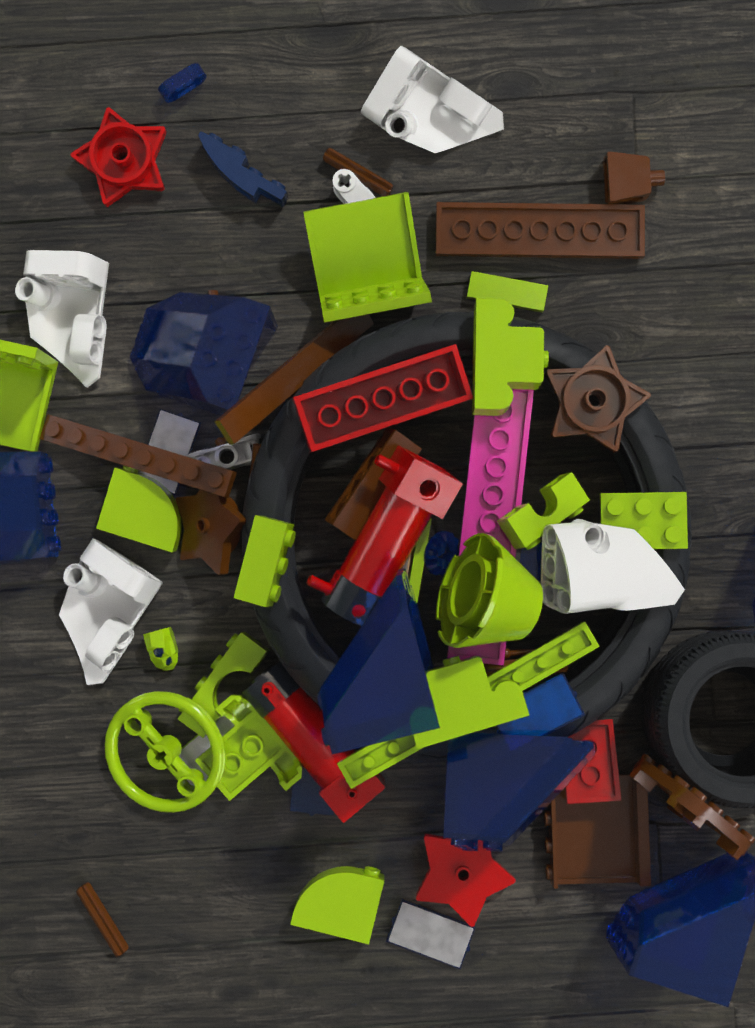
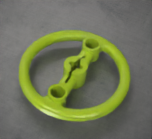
[105,691,225,813]

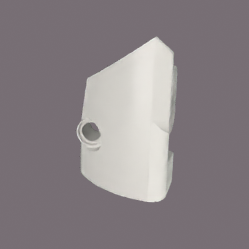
[361,46,504,153]
[15,250,109,388]
[541,519,685,614]
[59,538,163,685]

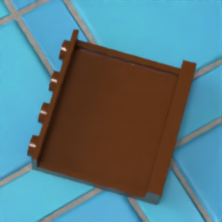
[543,773,651,889]

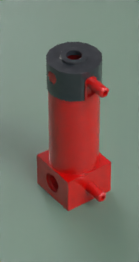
[307,445,463,627]
[242,662,386,823]

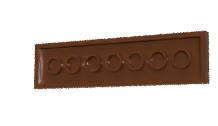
[436,202,645,259]

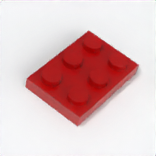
[560,719,621,804]

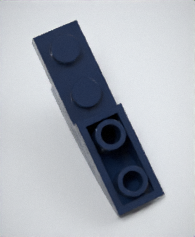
[198,131,288,207]

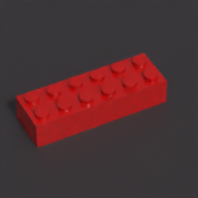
[292,344,473,452]

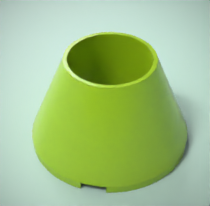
[436,533,543,648]

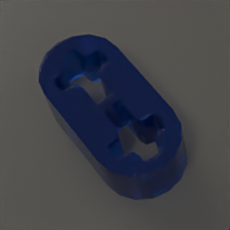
[158,63,207,103]

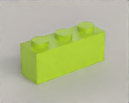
[234,515,296,607]

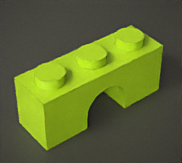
[497,472,590,550]

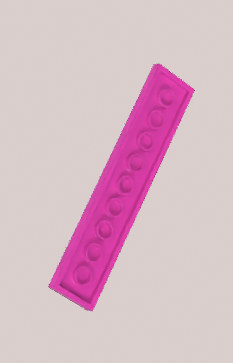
[447,389,534,666]

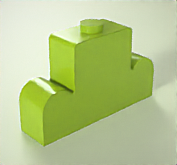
[472,298,549,416]
[410,656,529,749]

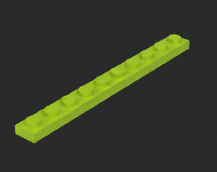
[337,621,600,789]

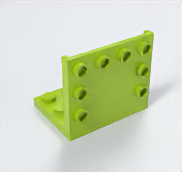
[303,192,432,322]
[0,340,58,453]

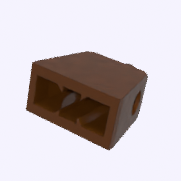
[603,152,665,204]

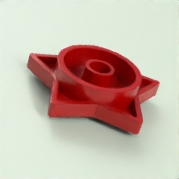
[71,107,167,207]
[416,823,516,927]

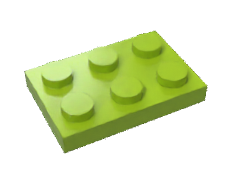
[600,492,688,549]

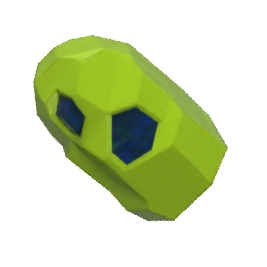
[143,627,178,671]

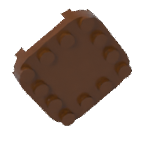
[629,753,755,860]

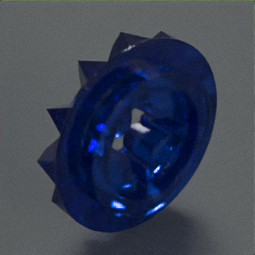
[424,531,459,576]

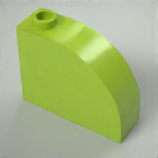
[96,466,182,552]
[290,866,384,944]

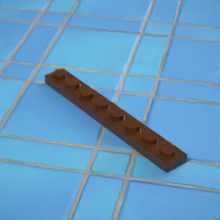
[39,414,237,498]

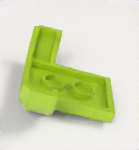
[195,695,302,801]

